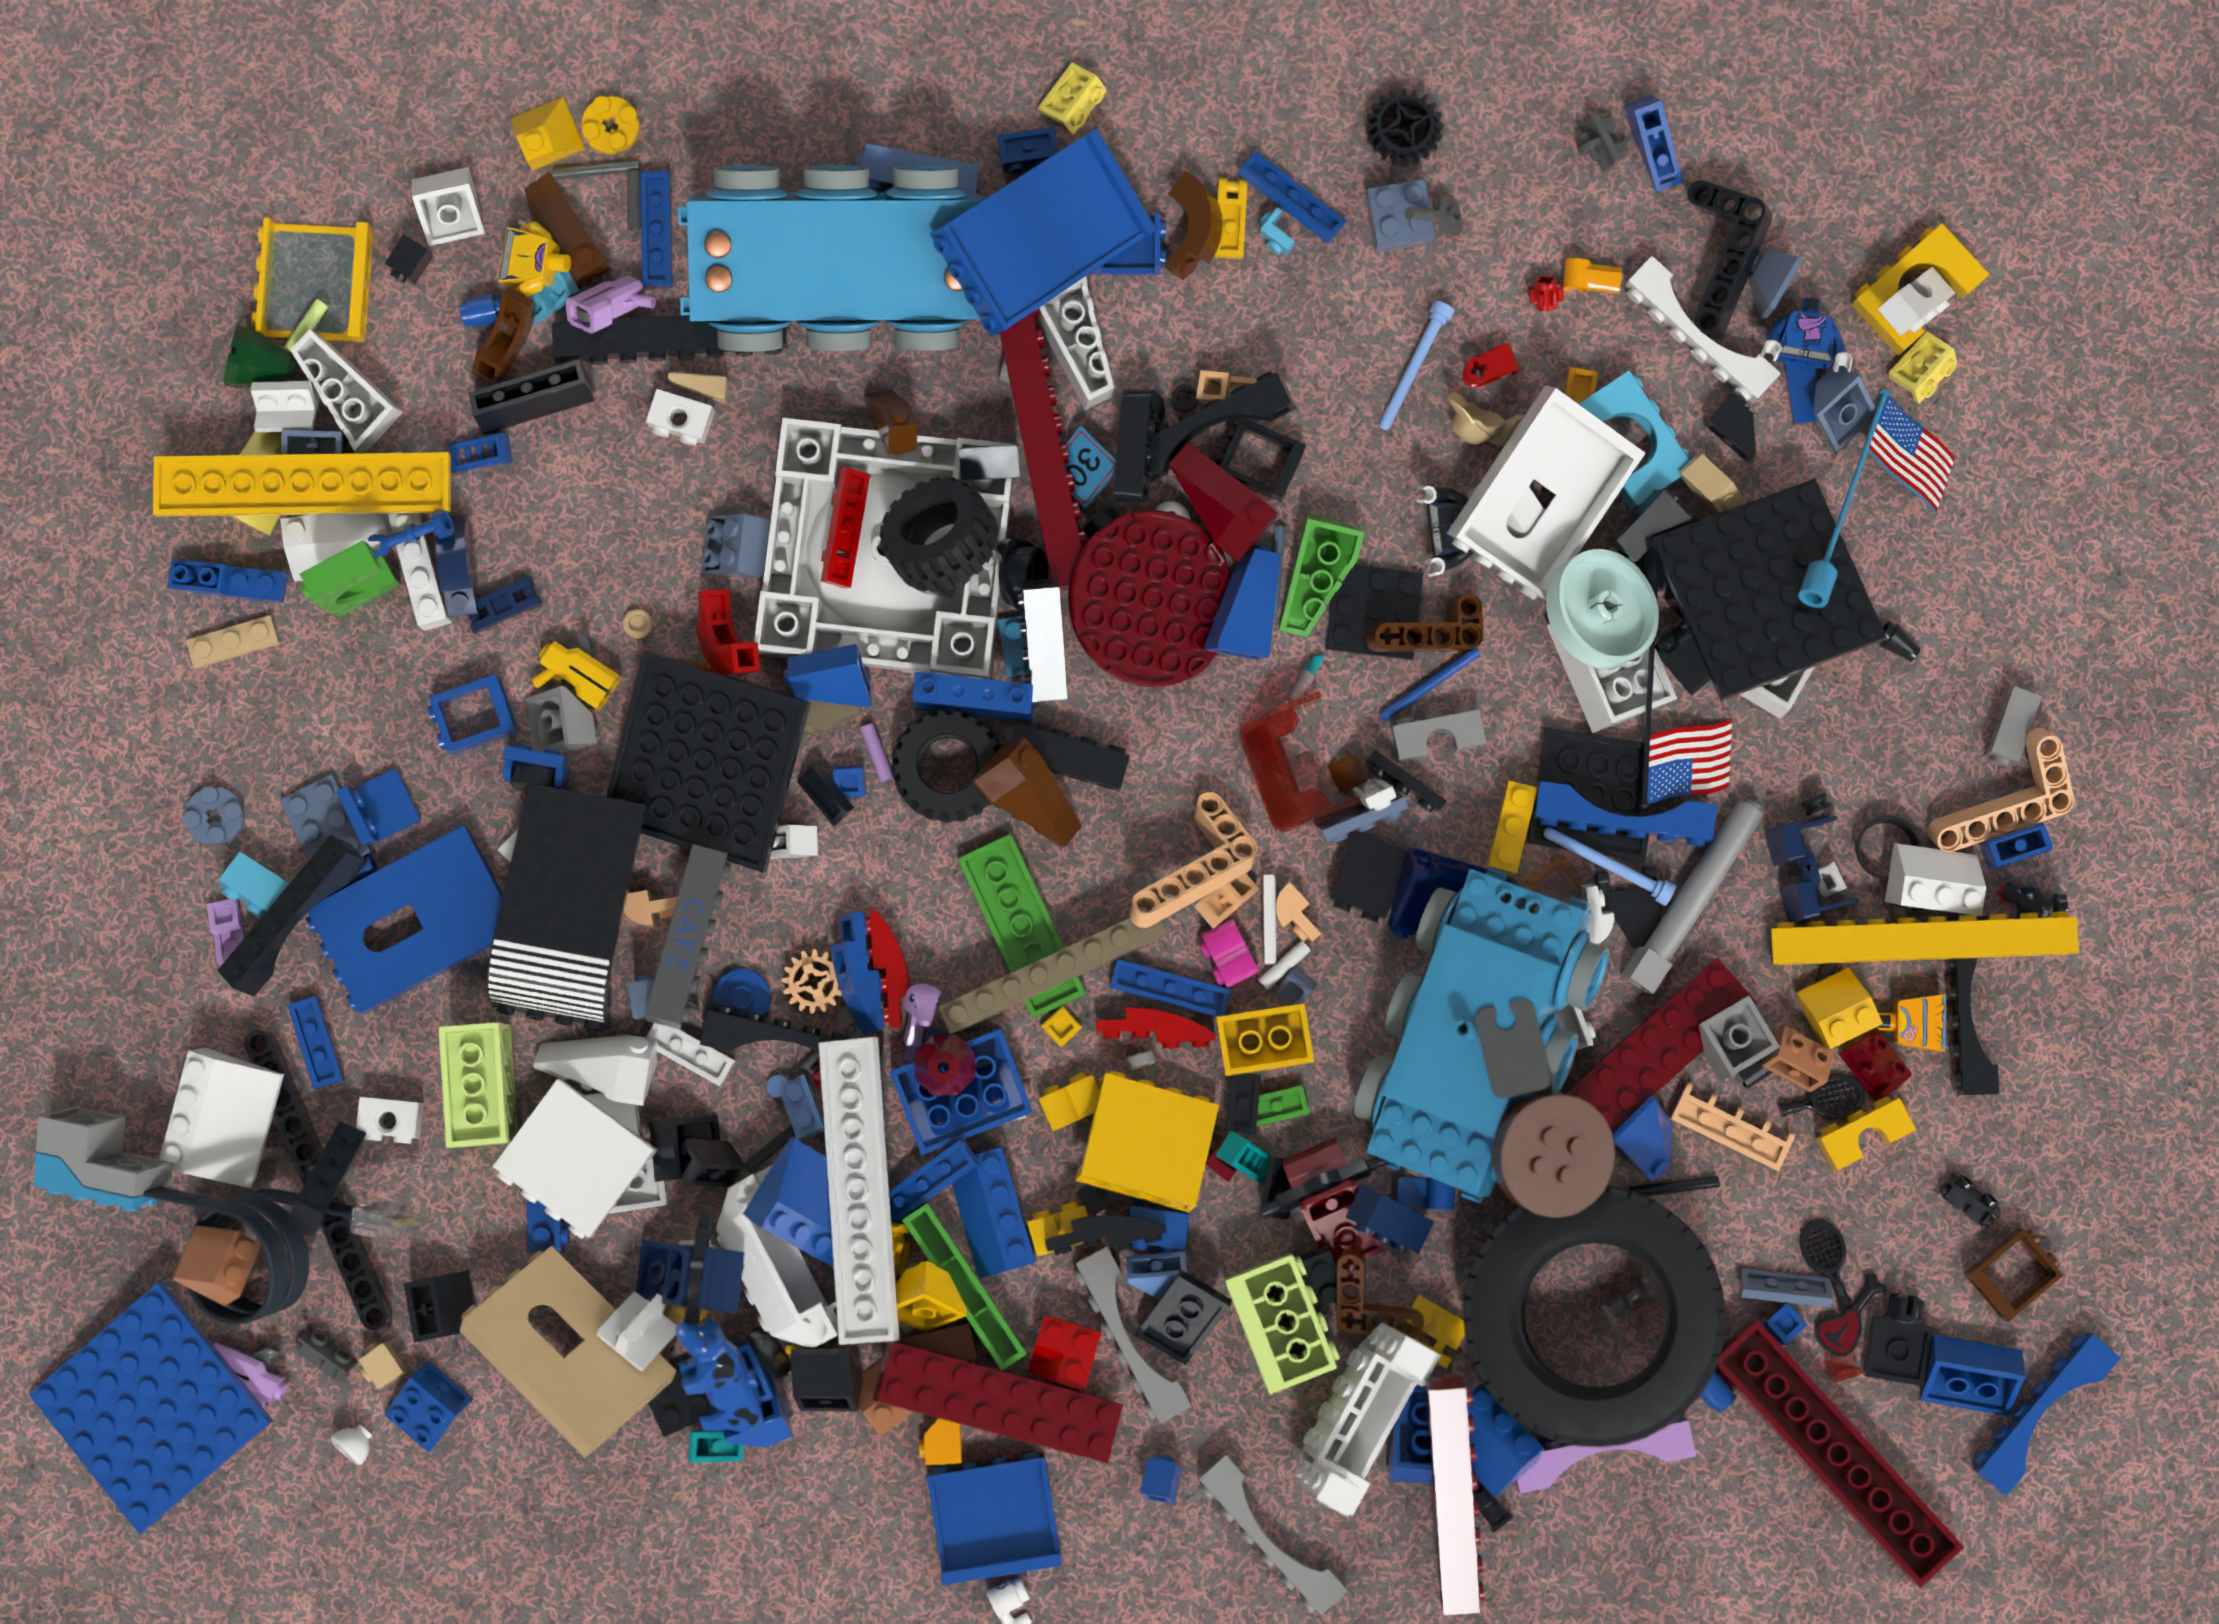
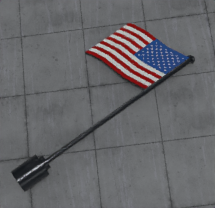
[1638,546,1732,811]

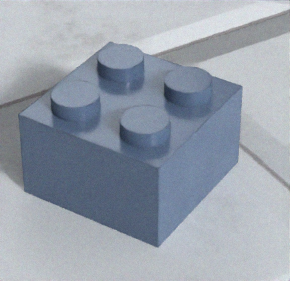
[1366,179,1435,253]

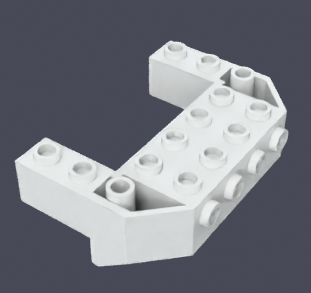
[716,1146,838,1348]
[1295,1322,1441,1517]

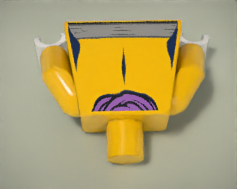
[498,220,571,297]

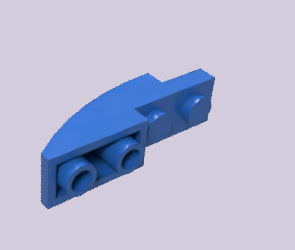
[167,559,289,603]
[831,912,884,1034]

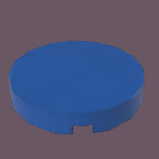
[713,968,772,1019]

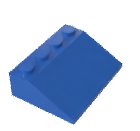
[889,1028,1033,1155]
[742,1136,834,1267]

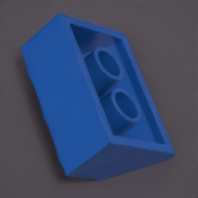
[1920,1334,2025,1416]
[1467,1383,1544,1498]

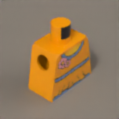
[1875,995,1946,1052]

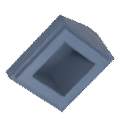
[1273,966,1318,1006]

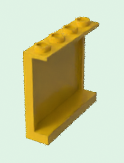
[1075,1071,1219,1213]

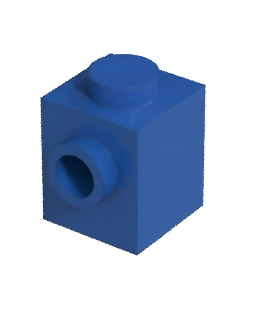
[1140,1455,1182,1505]

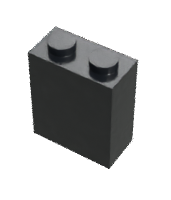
[1329,832,1410,923]

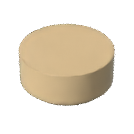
[623,609,653,639]

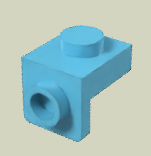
[1259,207,1295,257]

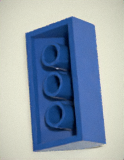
[952,1147,1036,1279]

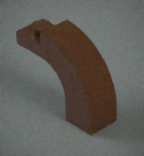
[1164,171,1223,280]

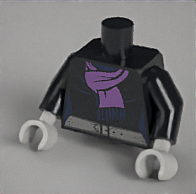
[1417,485,1474,577]

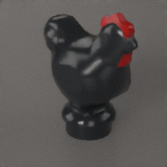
[1997,882,2069,919]

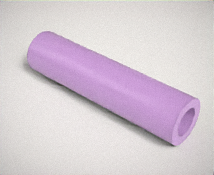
[860,723,894,783]

